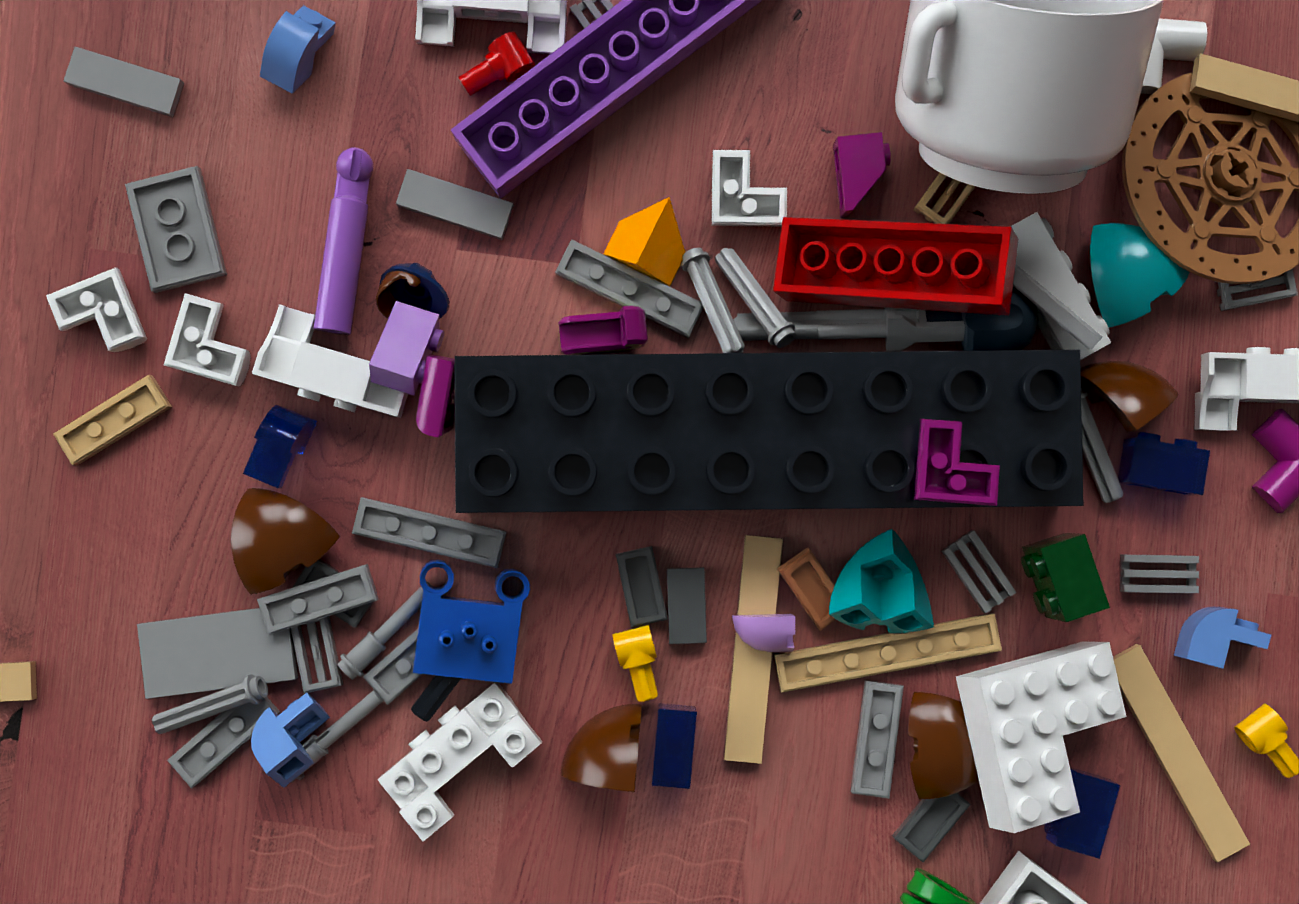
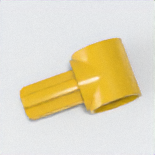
[612,625,658,702]
[1234,704,1299,778]

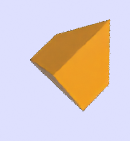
[603,197,685,287]

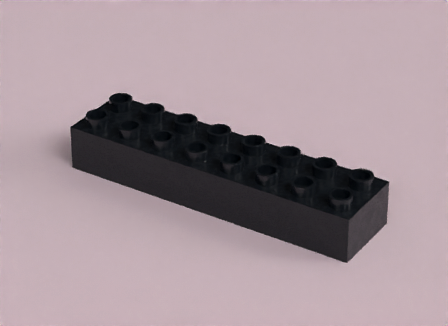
[455,350,1084,513]

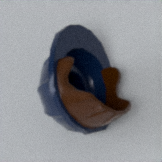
[376,263,450,319]

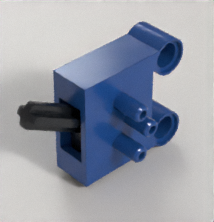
[411,560,530,722]

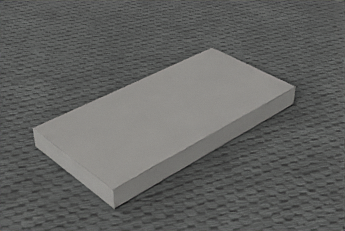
[137,608,298,699]

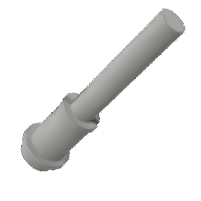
[337,582,433,680]
[292,690,383,782]

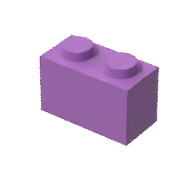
[369,301,444,395]

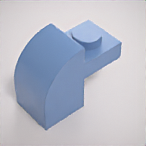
[260,5,336,94]
[1174,606,1271,669]
[251,692,330,788]

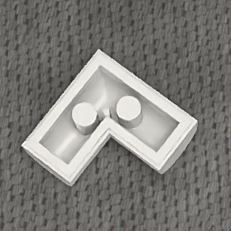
[1140,18,1207,94]
[712,150,787,227]
[46,268,147,352]
[164,293,251,386]

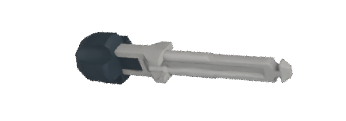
[733,286,1038,351]

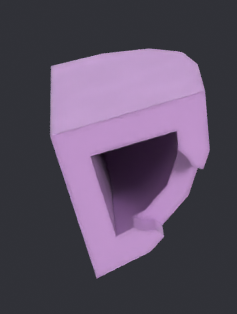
[732,614,795,652]

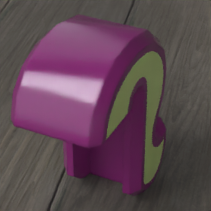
[558,306,648,355]

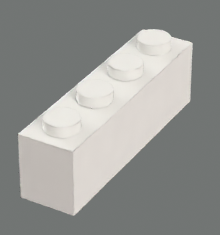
[1010,212,1111,360]

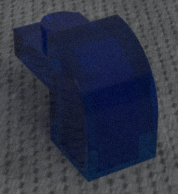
[243,405,317,489]

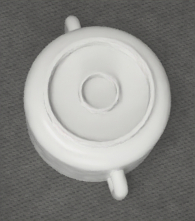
[895,0,1164,194]

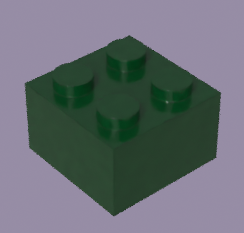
[1021,533,1110,622]

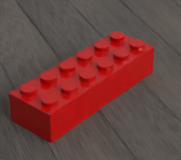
[773,217,1019,315]

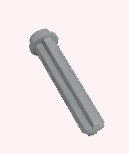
[681,248,745,353]
[715,248,796,348]
[1081,388,1123,503]
[152,675,268,734]

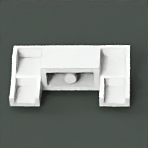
[415,0,567,54]
[252,304,408,418]
[1194,347,1299,431]
[377,682,542,841]

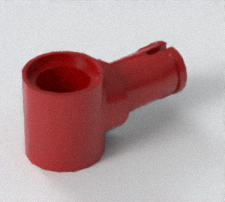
[459,31,535,96]

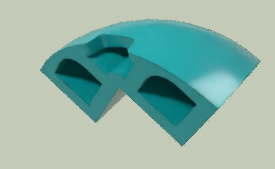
[1090,223,1190,328]
[829,529,934,633]

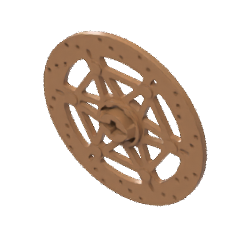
[1122,72,1299,284]

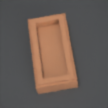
[777,547,836,631]

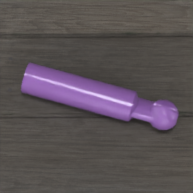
[313,147,373,335]

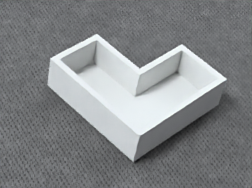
[956,642,1126,833]

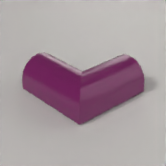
[416,355,455,438]
[1251,408,1299,513]
[914,419,1000,506]

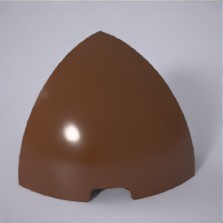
[1081,361,1179,432]
[231,488,340,595]
[908,692,979,799]
[561,704,642,792]

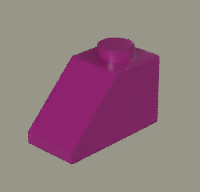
[833,132,891,218]

